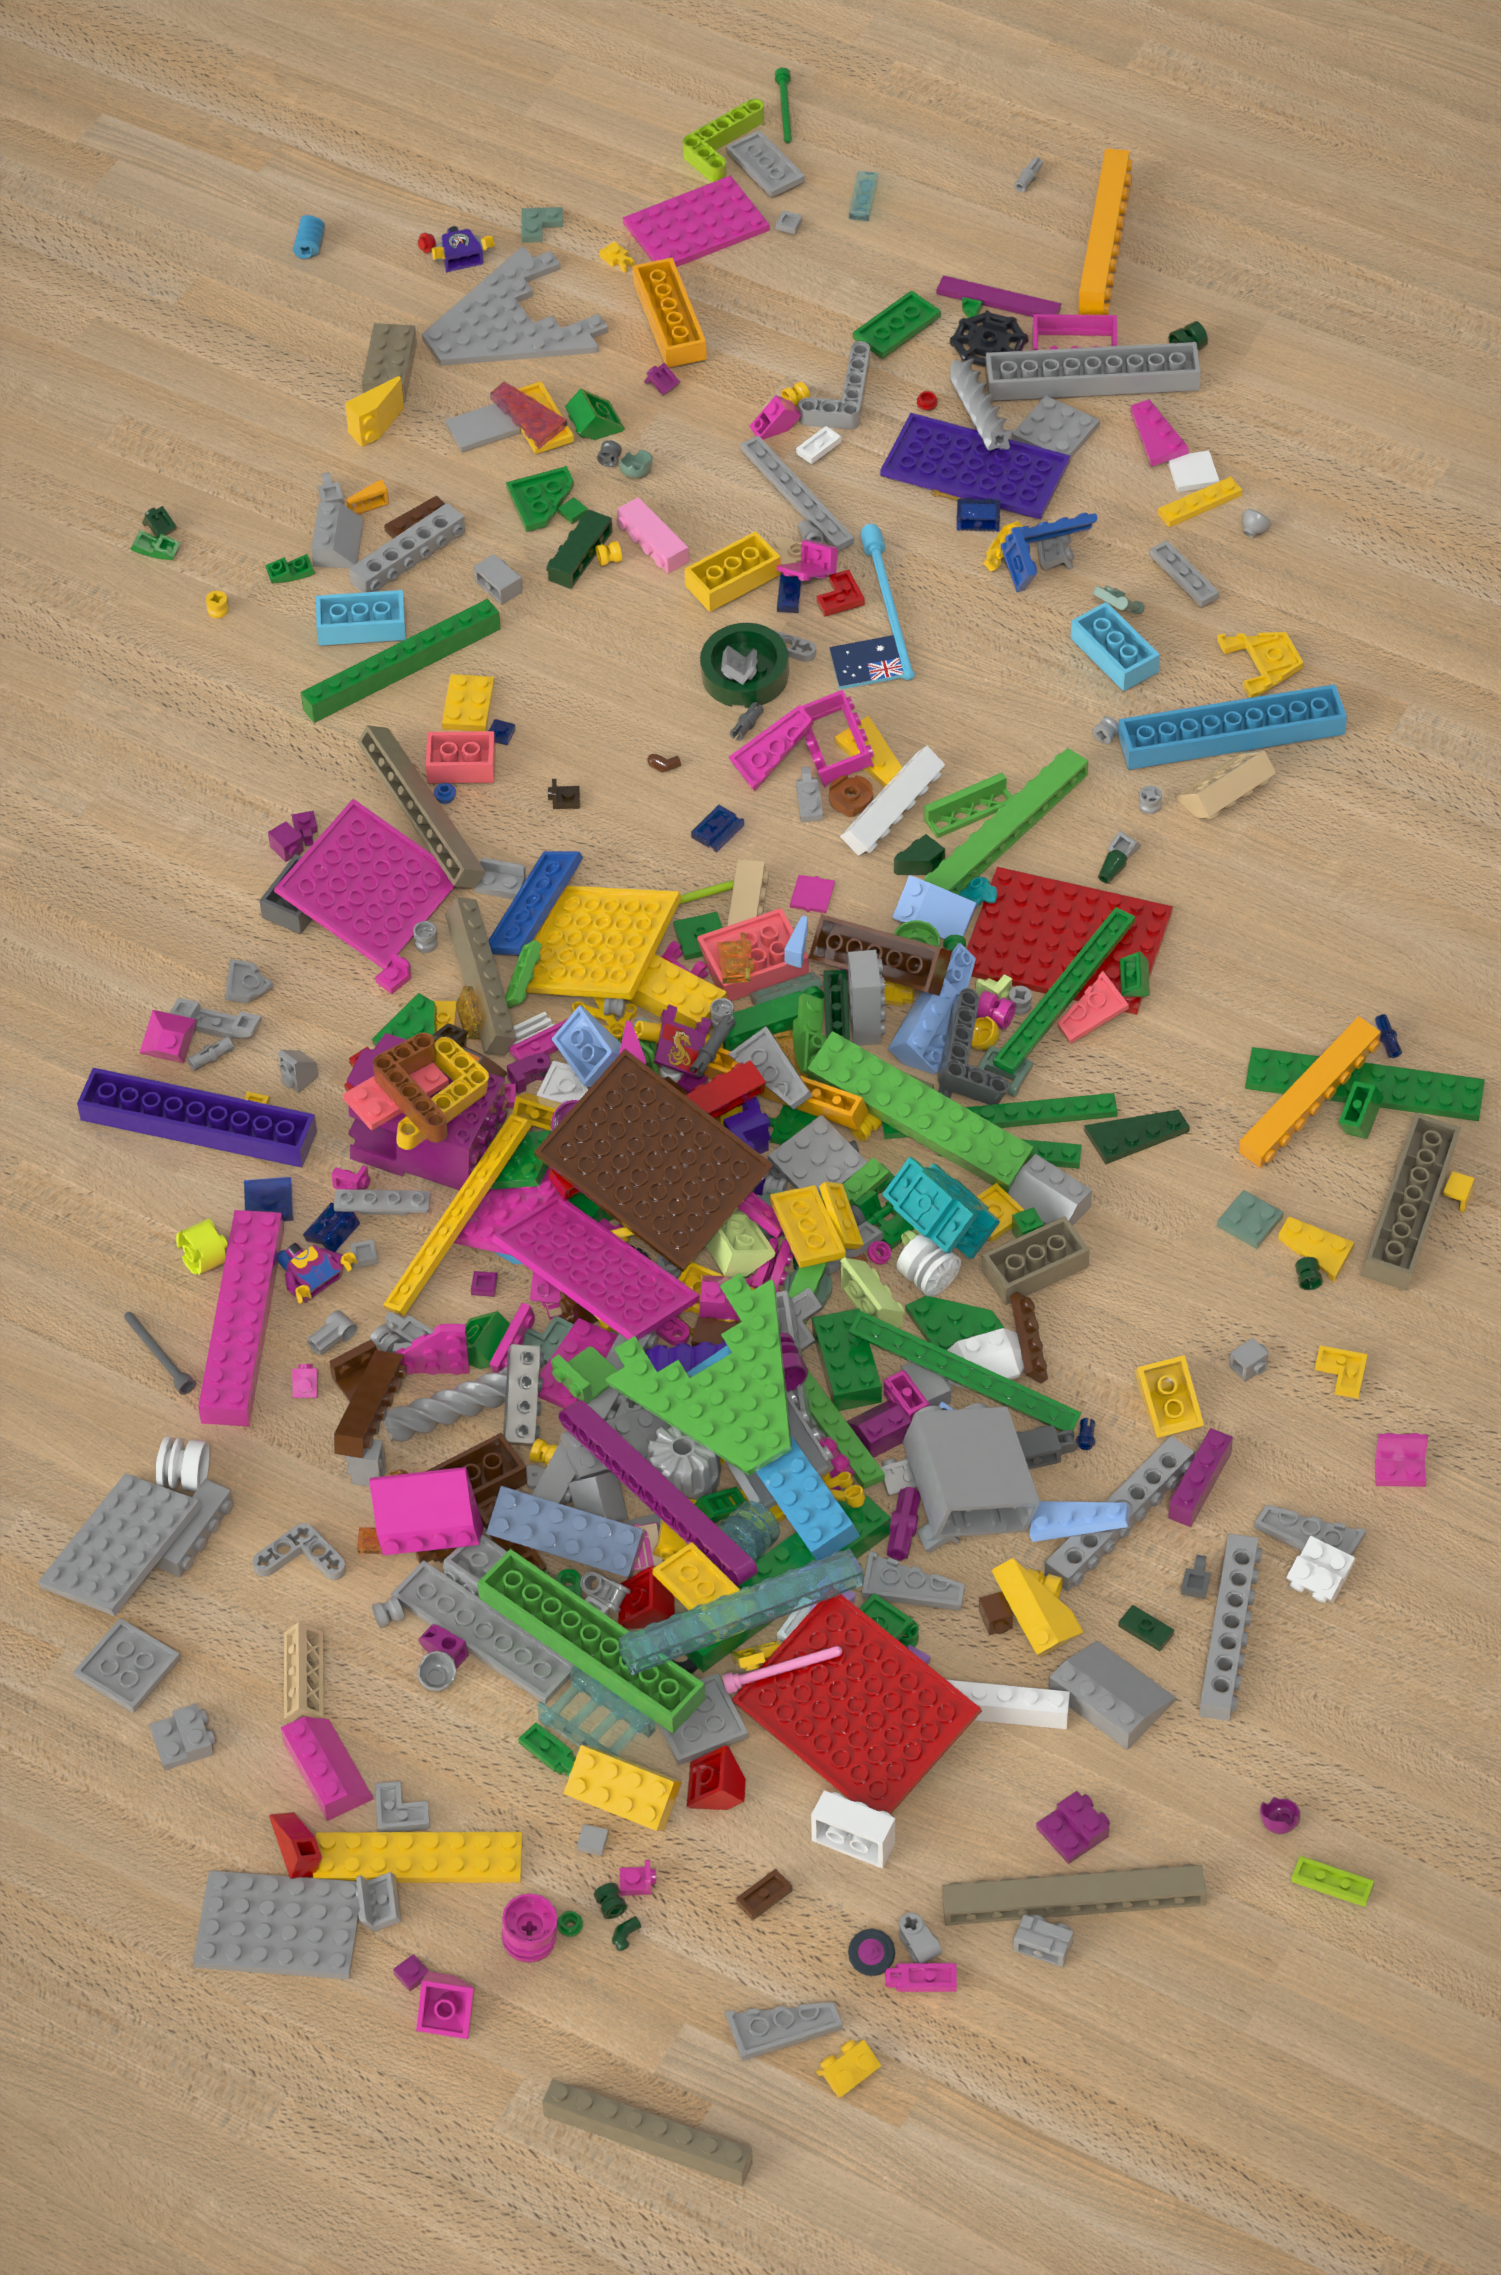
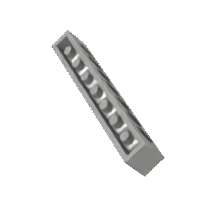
[1045,1436,1194,1592]
[1199,1534,1262,1721]

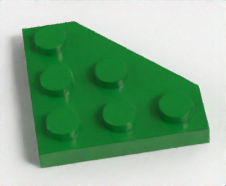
[506,466,574,532]
[372,993,437,1046]
[905,1296,1005,1350]

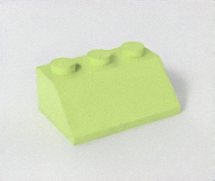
[706,1212,775,1277]
[841,1258,905,1328]

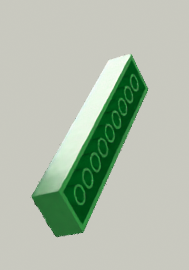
[670,1493,891,1673]

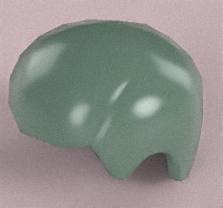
[619,450,653,479]

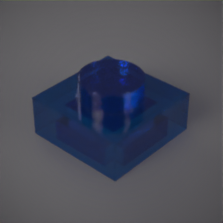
[489,719,516,746]

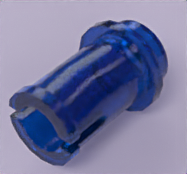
[1076,1418,1096,1450]

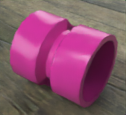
[976,990,1016,1030]

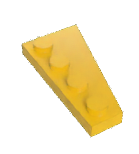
[834,715,902,787]

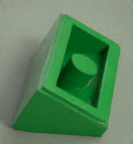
[1120,952,1150,997]

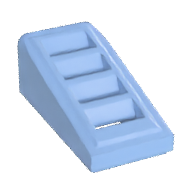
[785,916,808,968]

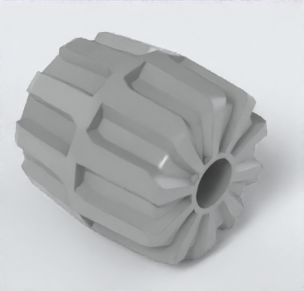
[647,1426,721,1500]

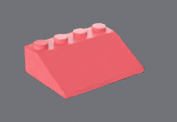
[697,908,809,1001]

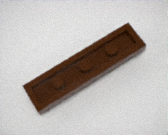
[1010,1292,1048,1383]

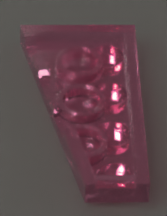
[490,381,567,449]

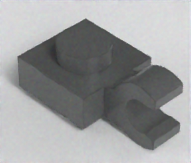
[1181,1555,1211,1599]

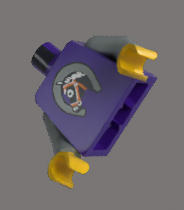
[432,226,495,272]

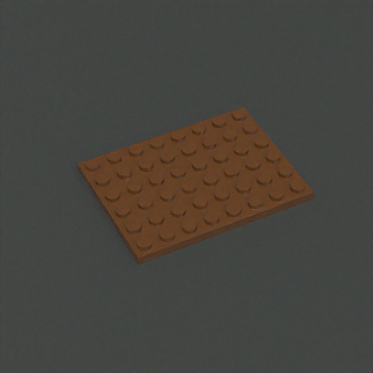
[534,1049,774,1272]

